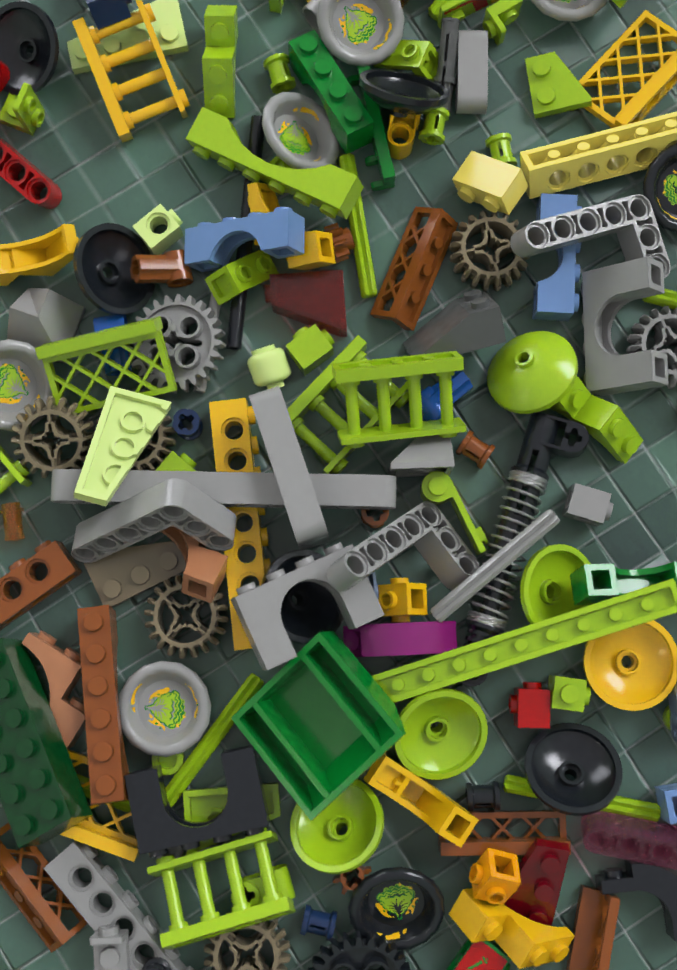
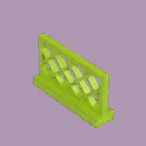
[35,316,177,418]

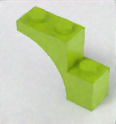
[202,5,238,118]
[550,376,644,464]

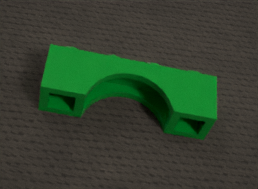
[288,29,374,154]
[570,562,677,605]

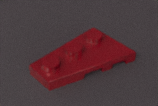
[504,838,570,926]

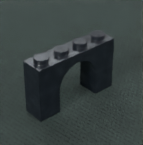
[124,745,270,857]

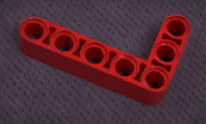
[0,60,62,209]

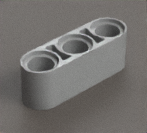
[455,30,488,115]

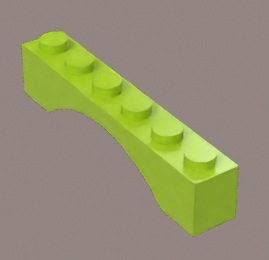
[185,107,364,220]

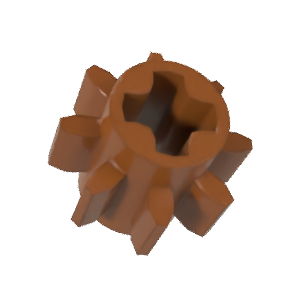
[323,223,355,263]
[333,865,372,895]

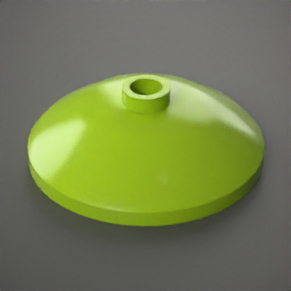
[487,331,578,414]
[520,544,591,624]
[394,688,488,780]
[290,779,384,874]

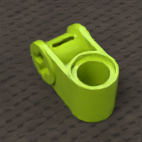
[231,864,296,906]

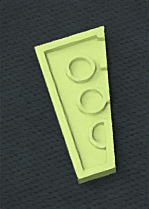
[67,0,189,74]
[74,386,172,506]

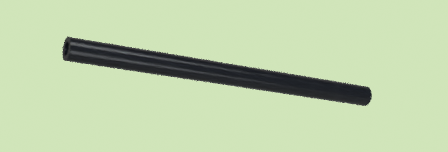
[226,115,264,350]

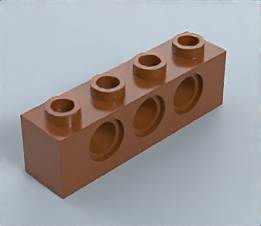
[0,540,83,630]

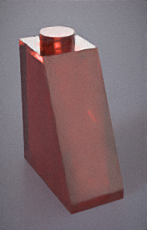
[265,270,347,337]

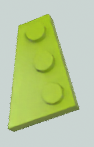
[183,782,281,855]

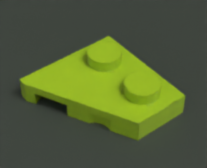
[525,51,592,119]

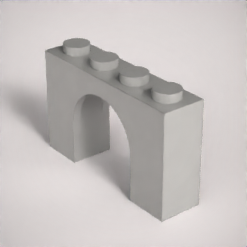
[580,256,669,396]
[231,542,385,671]

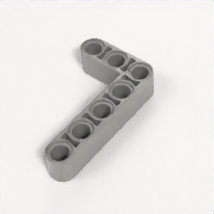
[510,194,671,278]
[249,386,330,550]
[71,478,237,563]
[327,501,480,592]

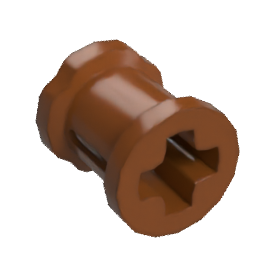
[455,430,496,469]
[361,509,389,528]

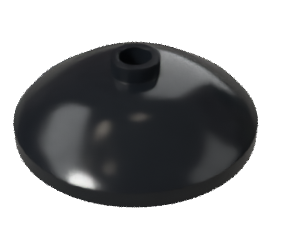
[0,1,59,95]
[359,69,450,118]
[73,223,156,315]
[262,550,344,644]
[524,723,623,816]

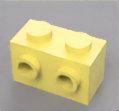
[452,151,529,215]

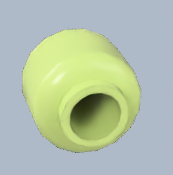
[247,344,292,389]

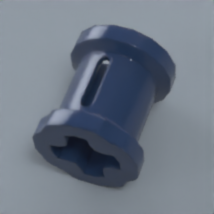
[172,409,203,441]
[300,904,338,941]

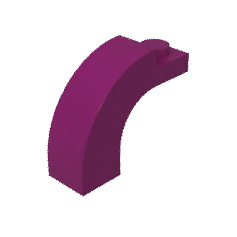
[343,621,457,657]

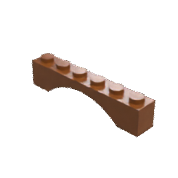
[77,605,129,805]

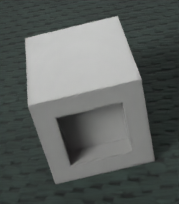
[562,483,614,526]

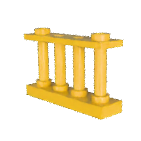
[72,0,190,143]

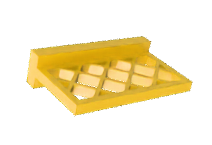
[579,10,677,128]
[59,749,139,862]

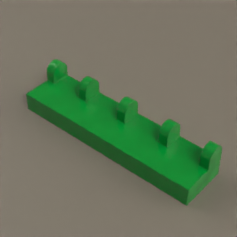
[346,66,395,191]

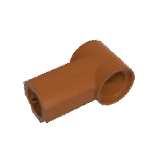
[130,249,194,288]

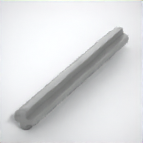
[430,509,560,622]

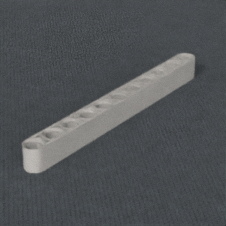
[51,469,397,510]

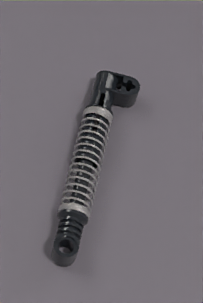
[461,412,589,687]

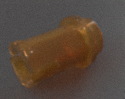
[0,502,25,542]

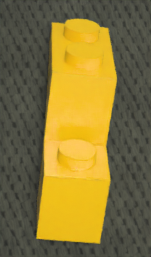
[247,182,336,271]
[0,224,79,286]
[449,888,575,969]

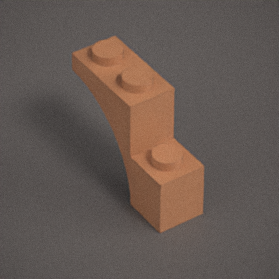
[160,525,228,603]
[22,630,86,749]

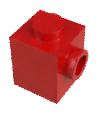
[509,682,551,729]

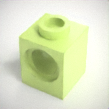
[132,204,184,255]

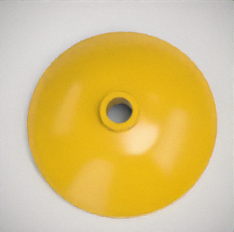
[583,620,677,711]

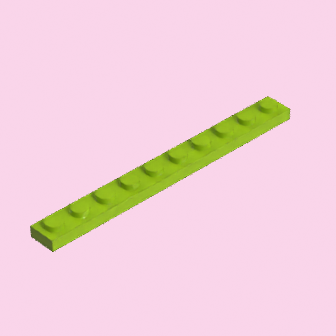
[372,578,677,703]

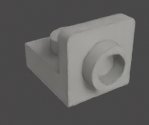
[89,925,130,970]

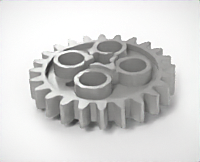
[129,294,226,394]

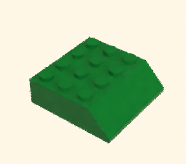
[231,631,406,821]

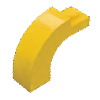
[363,754,479,848]

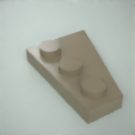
[83,541,186,608]

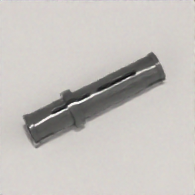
[433,17,460,113]

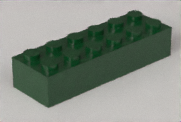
[0,638,93,848]

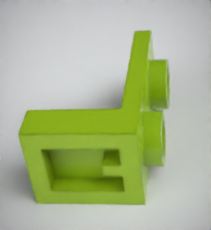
[373,40,439,80]
[0,82,45,136]
[204,249,278,306]

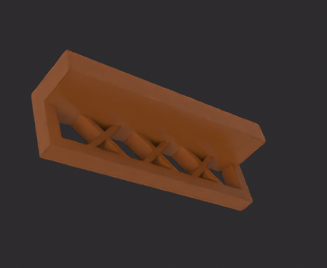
[370,207,458,331]
[438,810,571,856]
[0,822,88,953]
[566,885,621,970]

